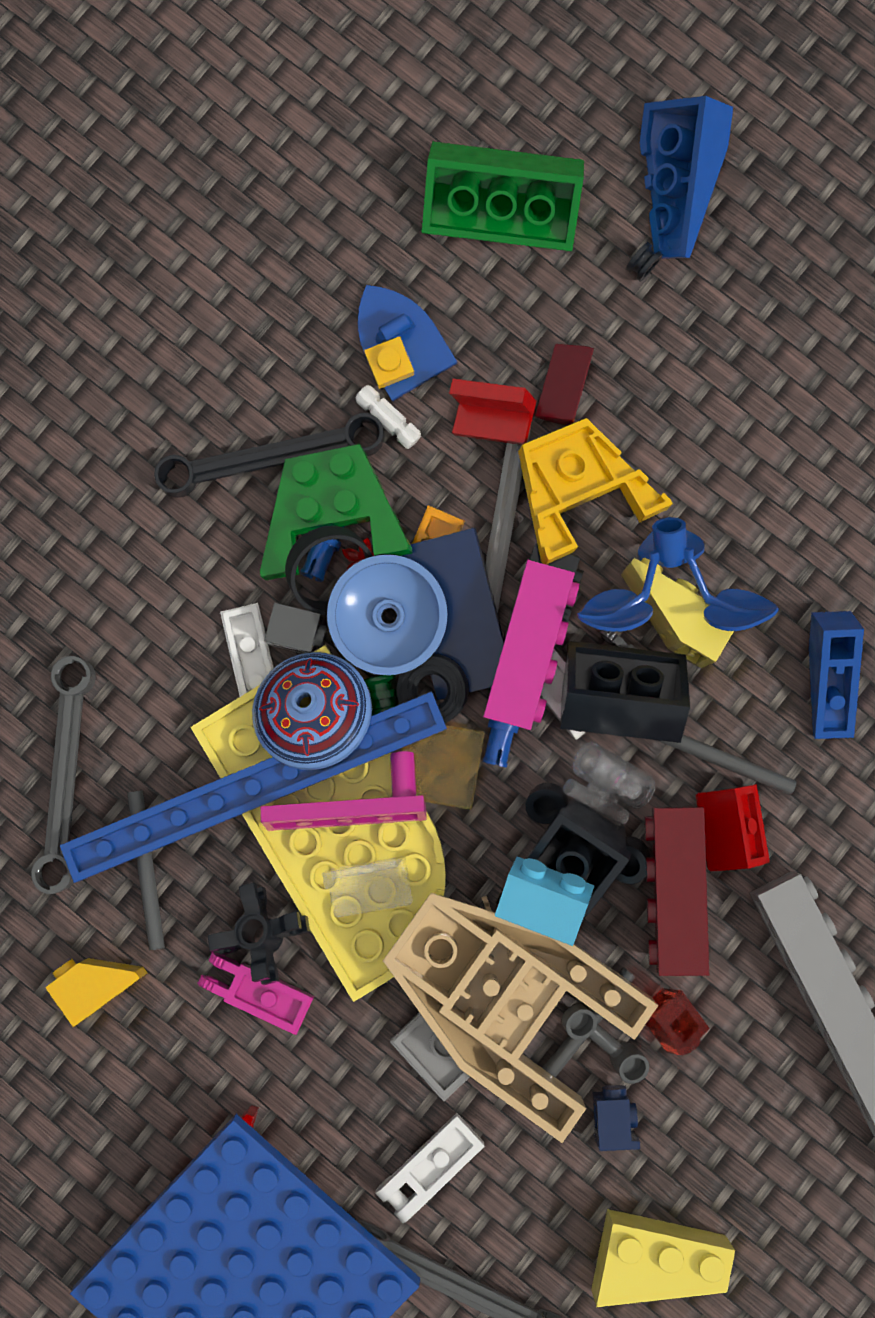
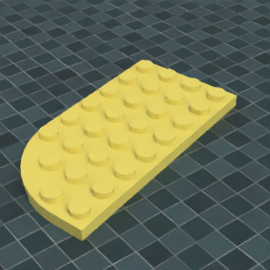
[190,645,446,1002]

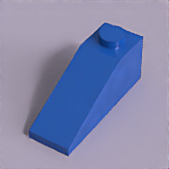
[809,611,864,739]

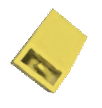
[621,558,734,668]

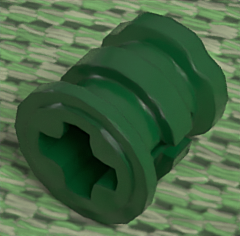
[364,675,398,716]

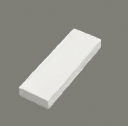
[220,603,274,697]

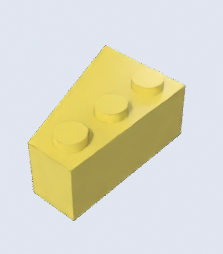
[591,1209,735,1307]

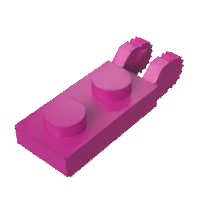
[198,952,314,1035]

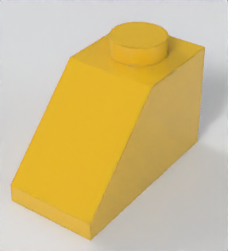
[45,958,147,1027]

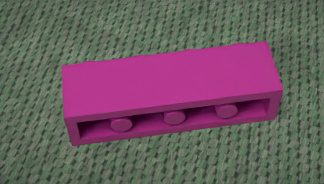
[484,560,580,730]

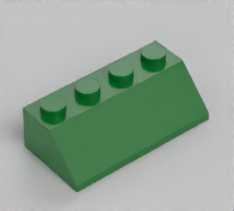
[422,141,584,251]

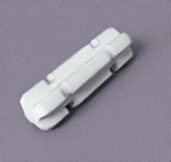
[355,385,421,449]

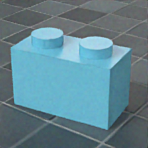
[495,856,594,946]

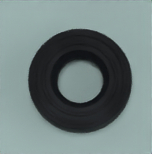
[397,654,469,723]

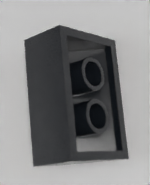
[560,641,690,743]

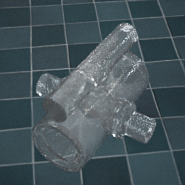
[563,742,655,825]

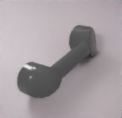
[561,1002,649,1084]

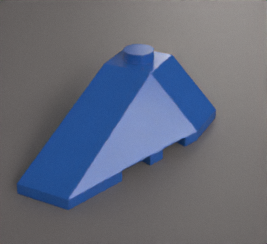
[640,96,733,259]

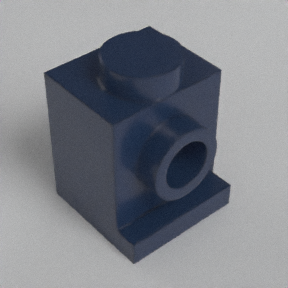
[592,1085,640,1151]

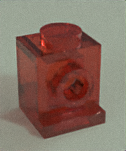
[646,988,710,1056]

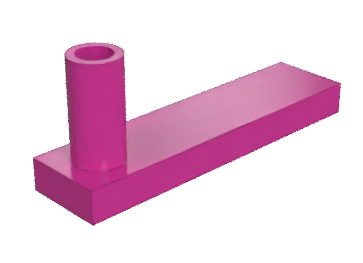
[261,751,427,831]

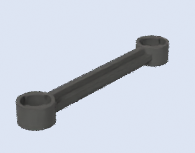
[31,656,96,894]
[356,1220,563,1318]

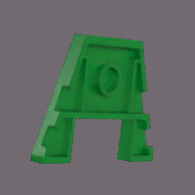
[260,444,412,581]

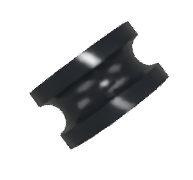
[626,242,663,282]

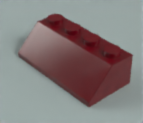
[644,806,710,976]

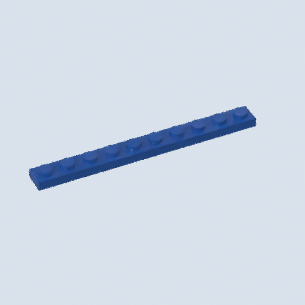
[60,691,447,883]

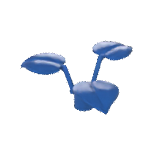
[577,517,779,632]

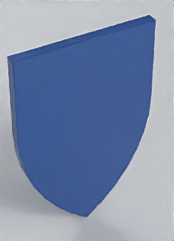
[358,285,457,401]

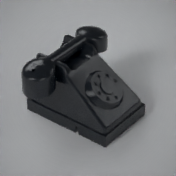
[496,783,650,924]

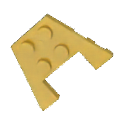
[518,418,673,565]

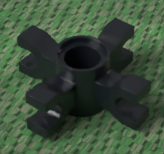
[208,882,310,985]

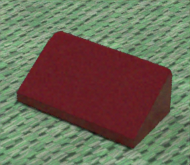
[535,344,594,426]

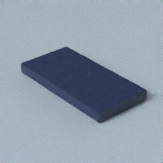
[402,528,504,700]

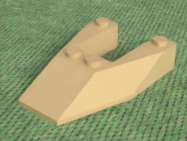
[383,892,658,1143]

